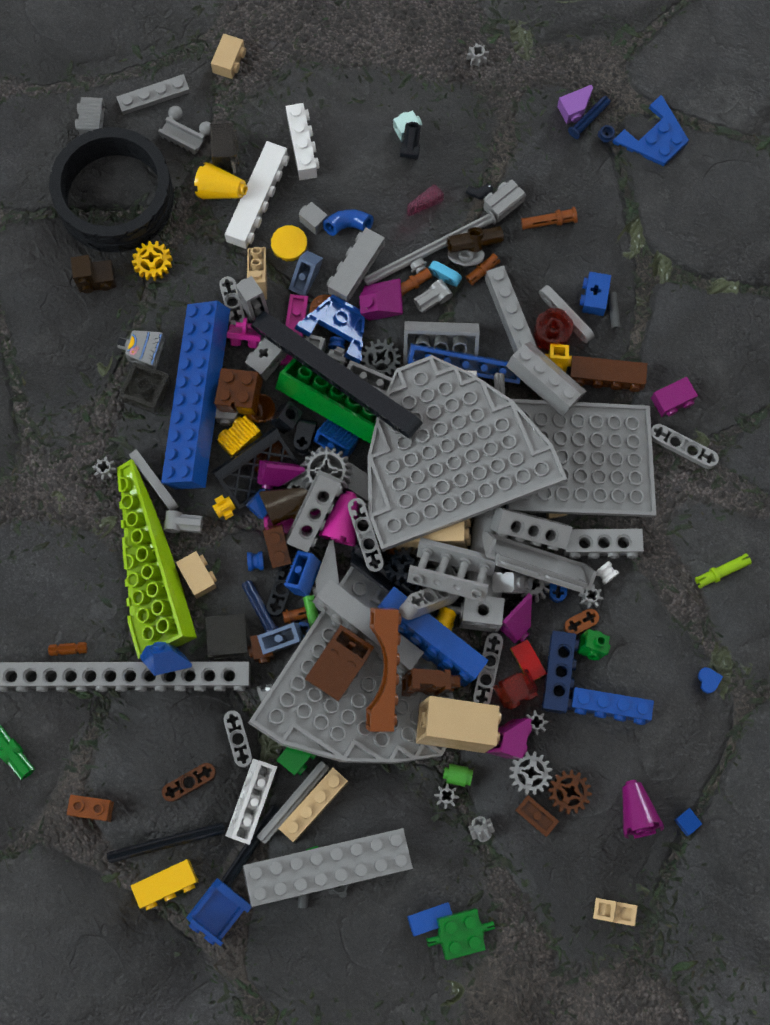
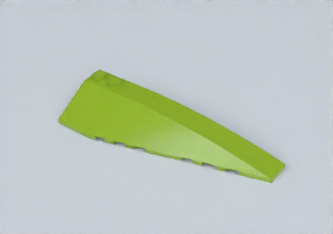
[117,459,197,659]

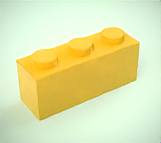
[131,859,199,911]

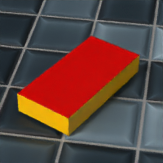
[510,639,547,684]

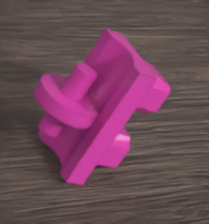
[227,317,262,348]

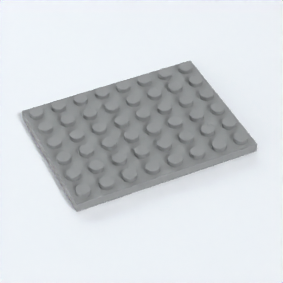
[506,399,656,517]

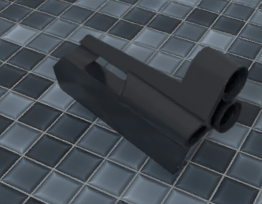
[350,526,423,597]

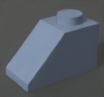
[289,251,323,296]
[257,623,304,655]

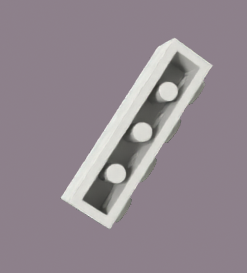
[286,103,320,181]

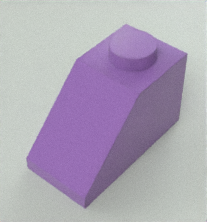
[557,85,593,124]

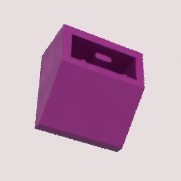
[486,718,532,759]

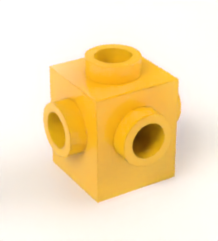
[545,344,572,373]

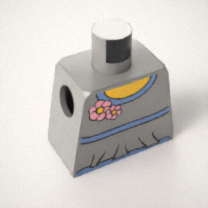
[117,330,165,372]

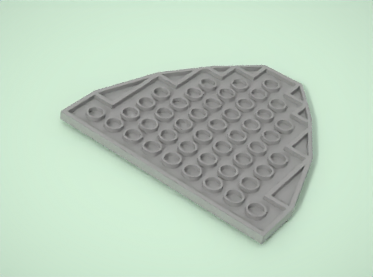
[368,355,567,552]
[248,566,454,764]

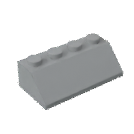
[403,321,480,365]
[506,342,587,416]

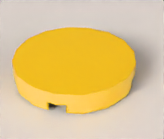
[271,225,307,261]

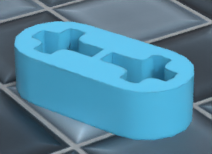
[428,261,462,287]

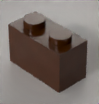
[263,523,292,568]

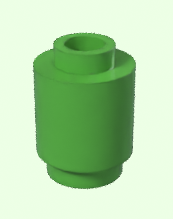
[443,764,473,787]

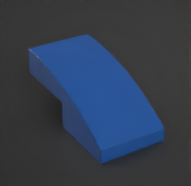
[407,902,452,937]

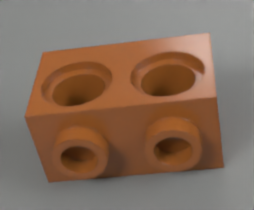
[66,794,114,822]

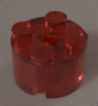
[534,308,574,350]
[492,668,539,710]

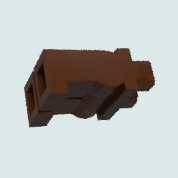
[402,668,460,697]

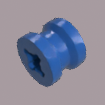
[247,551,264,571]

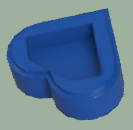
[698,667,723,694]

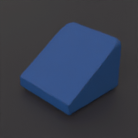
[674,808,702,836]

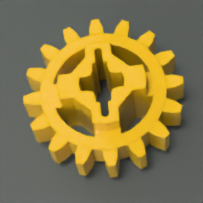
[132,241,173,281]

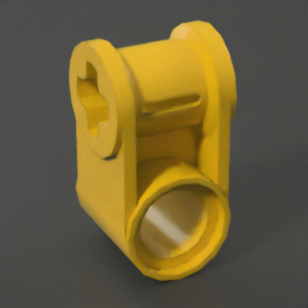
[435,607,456,631]

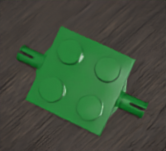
[426,908,495,960]

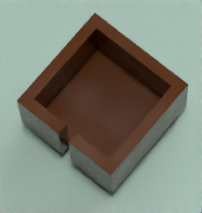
[214,368,263,416]

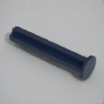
[568,96,611,139]
[242,580,279,633]

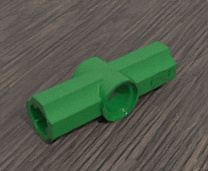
[0,724,36,780]

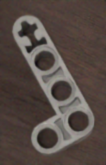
[399,565,460,620]

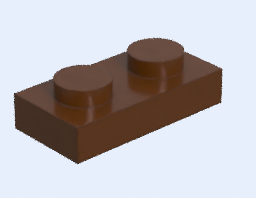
[515,795,559,837]

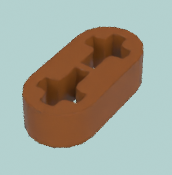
[564,609,599,636]

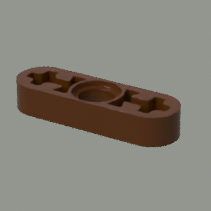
[162,763,216,802]

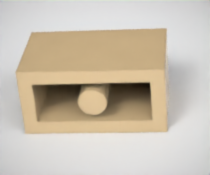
[211,34,246,79]
[176,551,217,599]

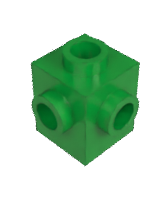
[577,629,610,660]

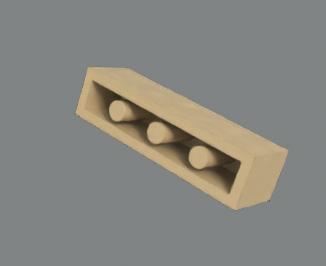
[278,768,348,843]

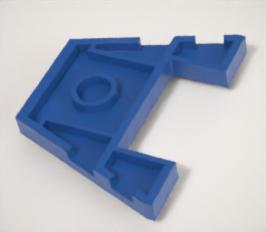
[613,95,689,166]
[294,295,365,364]

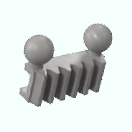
[158,106,213,155]

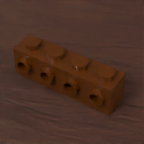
[569,355,647,392]

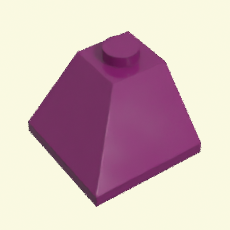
[359,279,403,321]
[257,460,305,489]
[500,593,532,644]

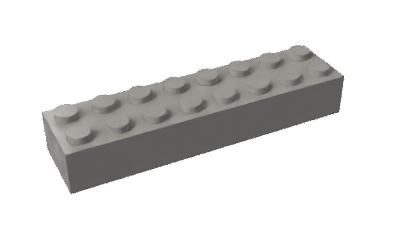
[242,828,413,908]

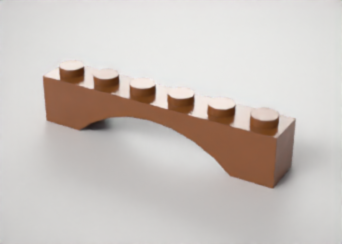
[366,607,401,732]

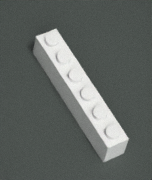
[225,141,289,249]

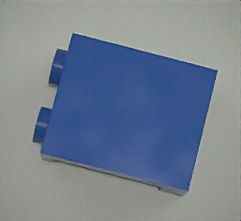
[186,878,251,946]

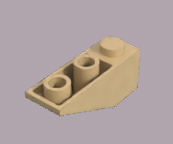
[247,247,267,300]

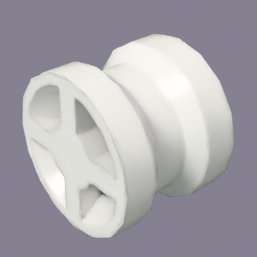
[596,561,619,585]

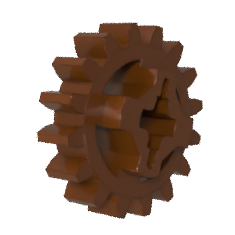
[547,770,592,815]

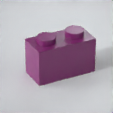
[651,377,698,417]

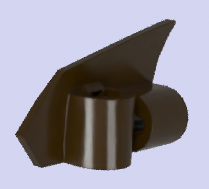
[259,487,317,526]

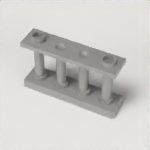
[407,537,496,602]

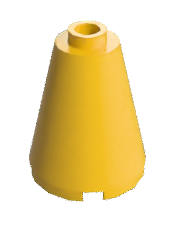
[194,162,248,199]

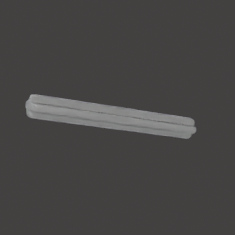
[257,761,329,844]

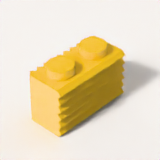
[217,415,262,457]

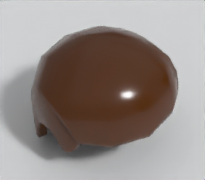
[246,394,276,424]

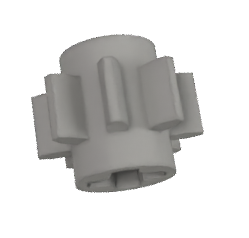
[467,43,489,67]
[328,346,348,366]
[92,457,117,482]
[578,584,603,609]
[525,710,548,736]
[434,783,459,809]
[468,816,495,842]

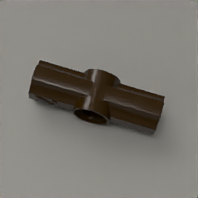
[447,226,504,253]

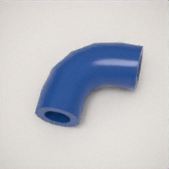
[322,209,374,236]

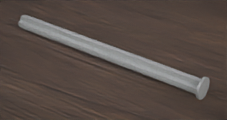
[363,211,496,285]

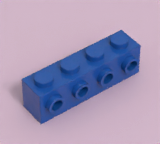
[570,687,654,725]

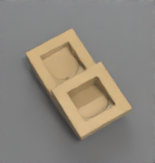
[593,898,638,926]

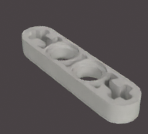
[539,285,594,343]
[651,424,719,469]
[128,449,179,510]
[348,498,384,572]
[473,633,503,704]

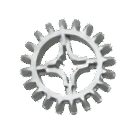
[301,446,353,497]

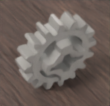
[509,751,552,795]

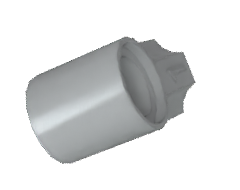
[414,279,453,313]
[163,510,203,533]

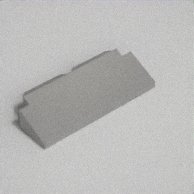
[482,531,597,593]

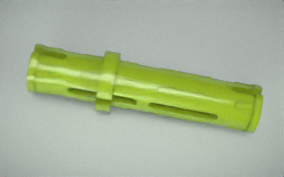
[695,553,752,589]

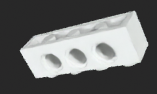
[225,759,277,845]

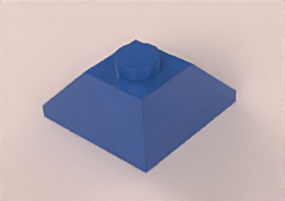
[140,642,192,676]

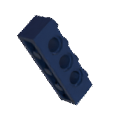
[541,630,579,714]

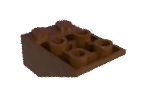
[305,625,374,701]

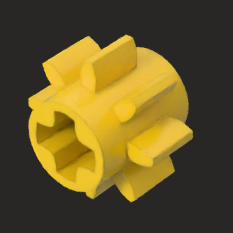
[212,495,236,520]

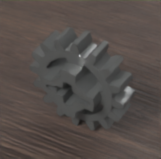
[361,339,401,377]

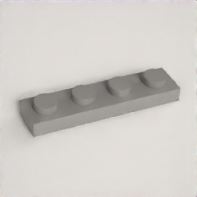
[116,74,190,115]

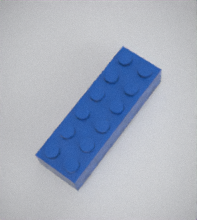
[377,587,489,687]

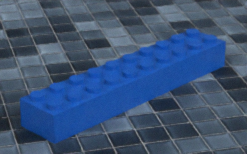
[161,301,230,489]

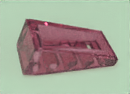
[407,184,444,216]

